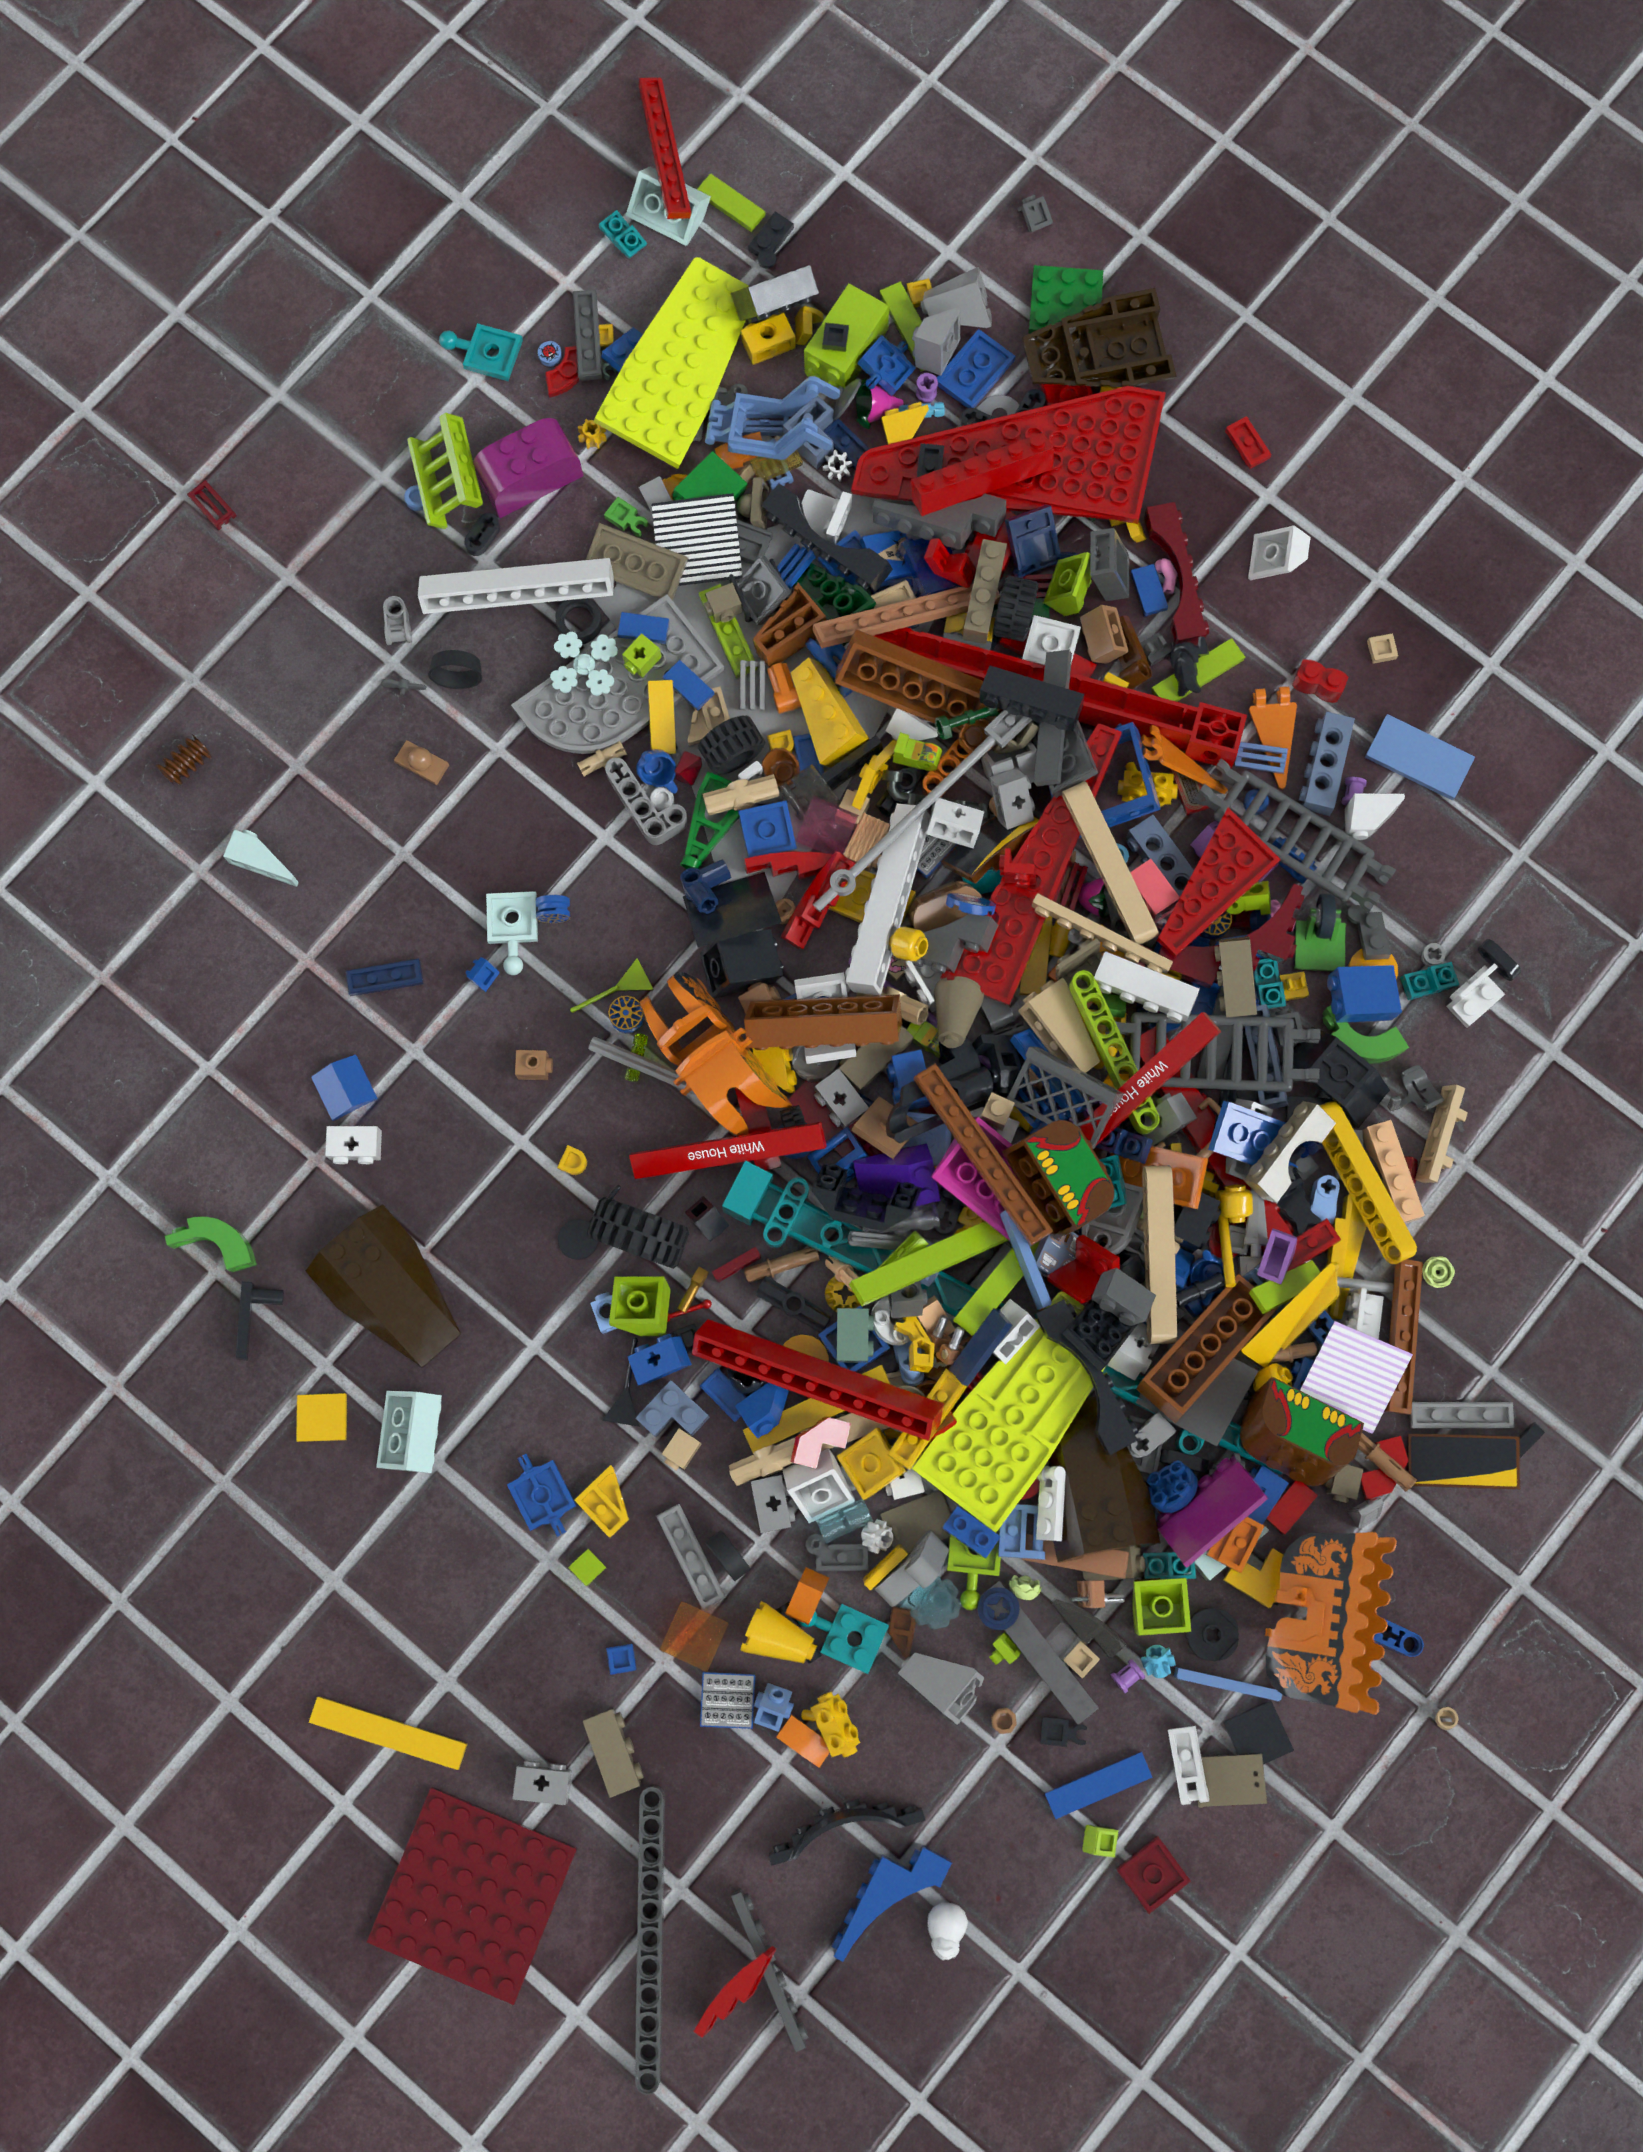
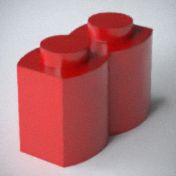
[1292,659,1349,703]

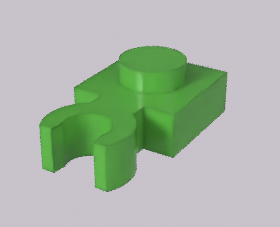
[604,497,649,537]

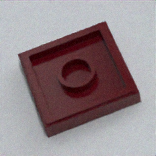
[1116,1836,1191,1914]

